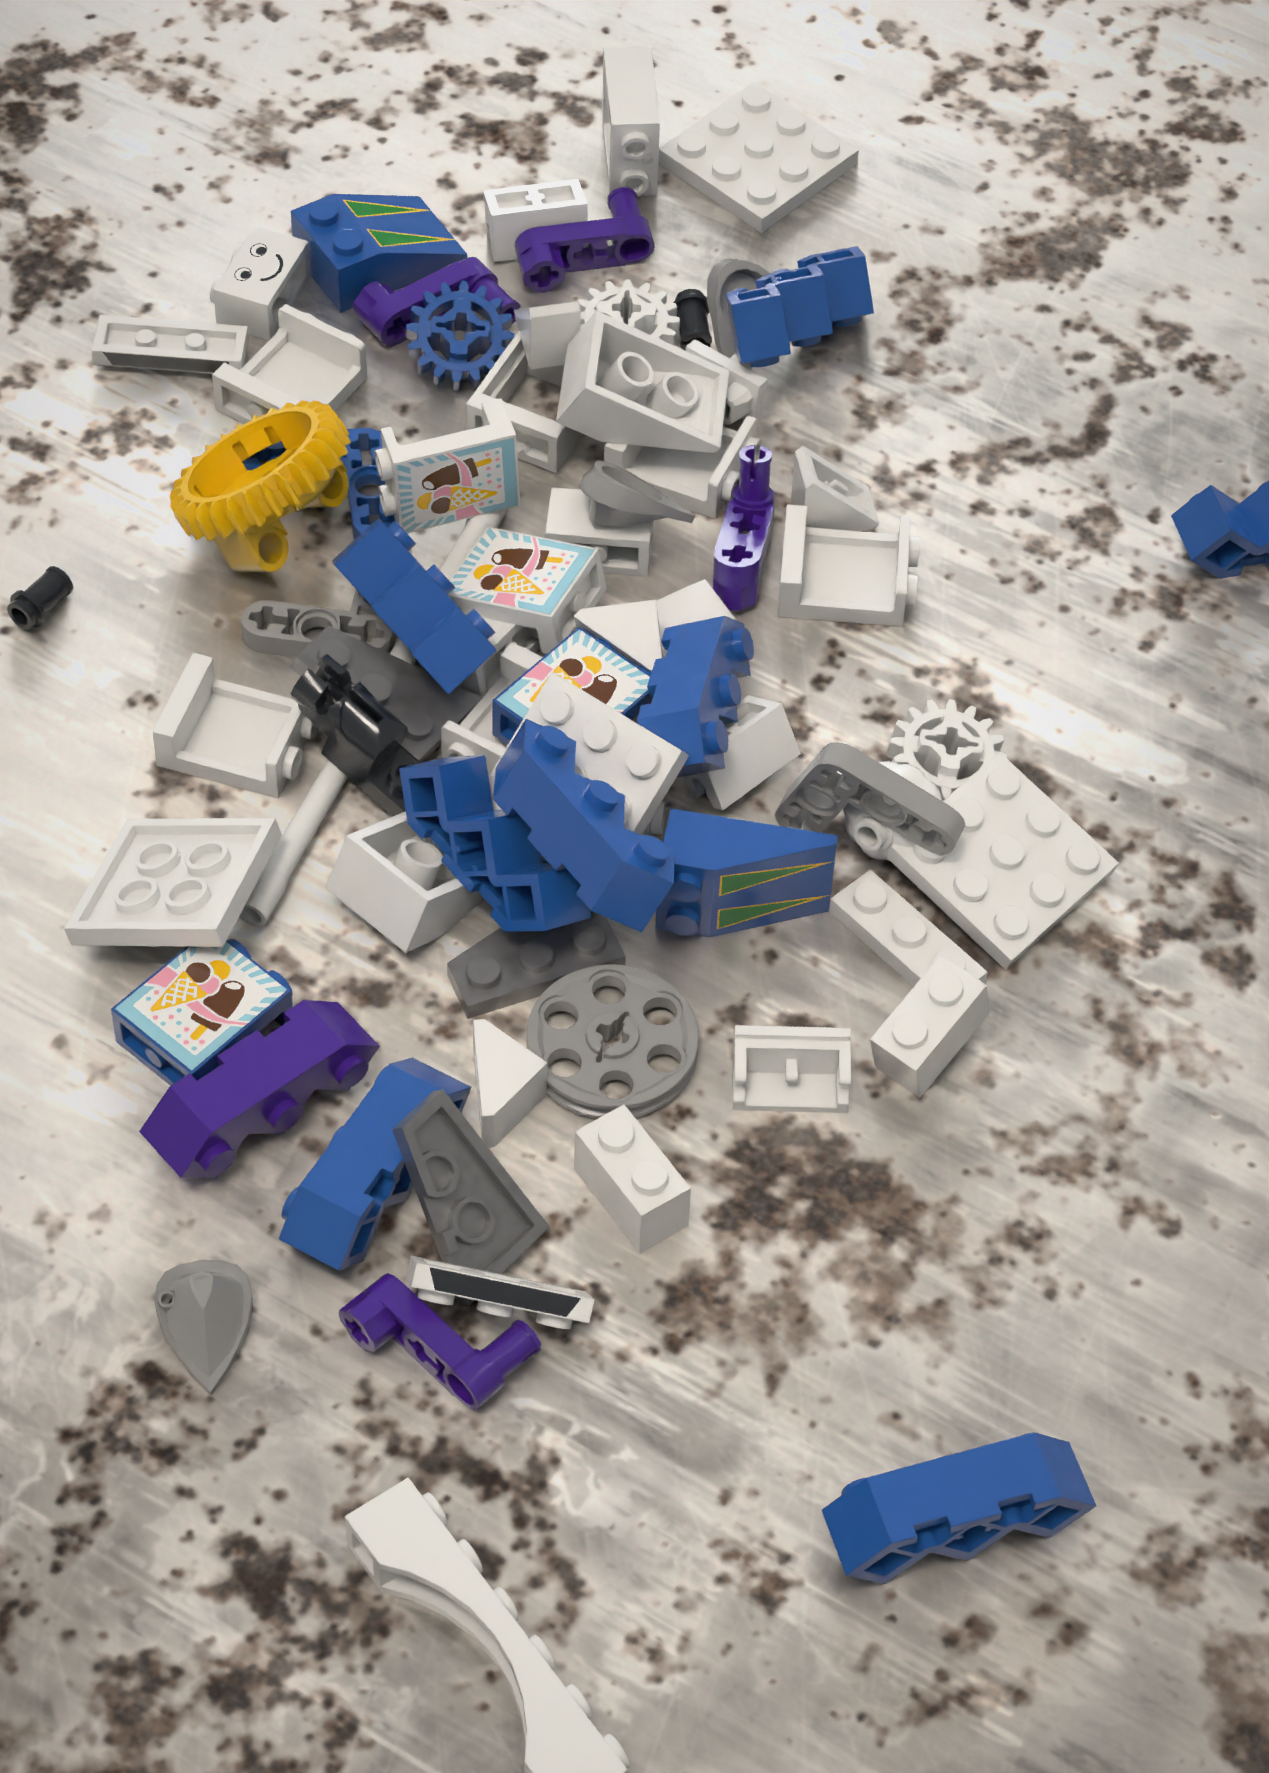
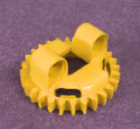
[169,400,351,573]

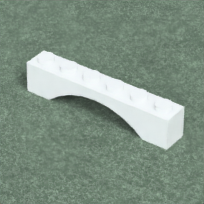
[345,1478,630,1773]

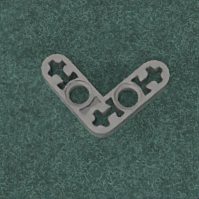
[241,549,412,658]
[775,742,965,854]

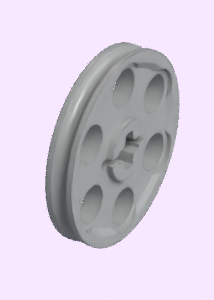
[527,964,698,1119]

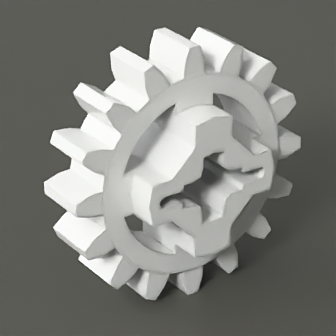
[577,279,680,346]
[886,699,1007,801]

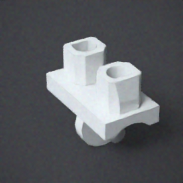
[685,340,768,425]

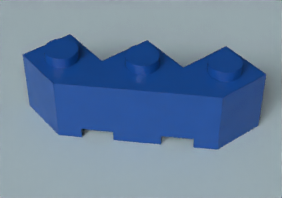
[725,246,874,367]
[1171,481,1269,579]
[332,518,497,694]
[637,616,754,778]
[493,719,675,933]
[399,755,591,932]
[278,1057,472,1271]
[821,1432,1096,1584]

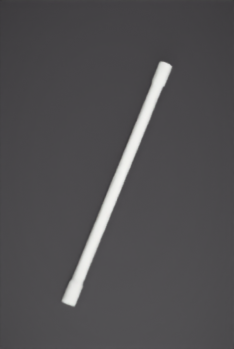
[239,509,508,927]

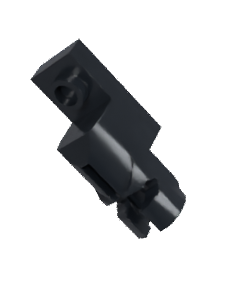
[290,654,419,817]

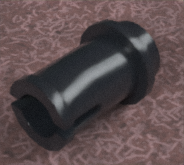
[673,289,712,350]
[7,566,74,629]

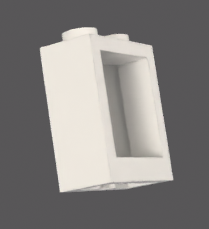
[602,46,660,197]
[466,331,584,473]

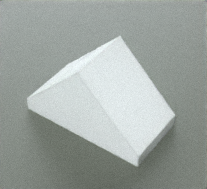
[514,301,581,370]
[791,446,880,531]
[574,600,663,672]
[473,1019,547,1148]

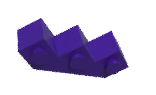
[139,1000,380,1178]

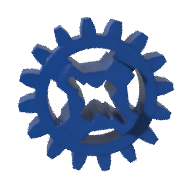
[406,280,514,391]

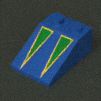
[290,194,468,313]
[655,809,838,937]

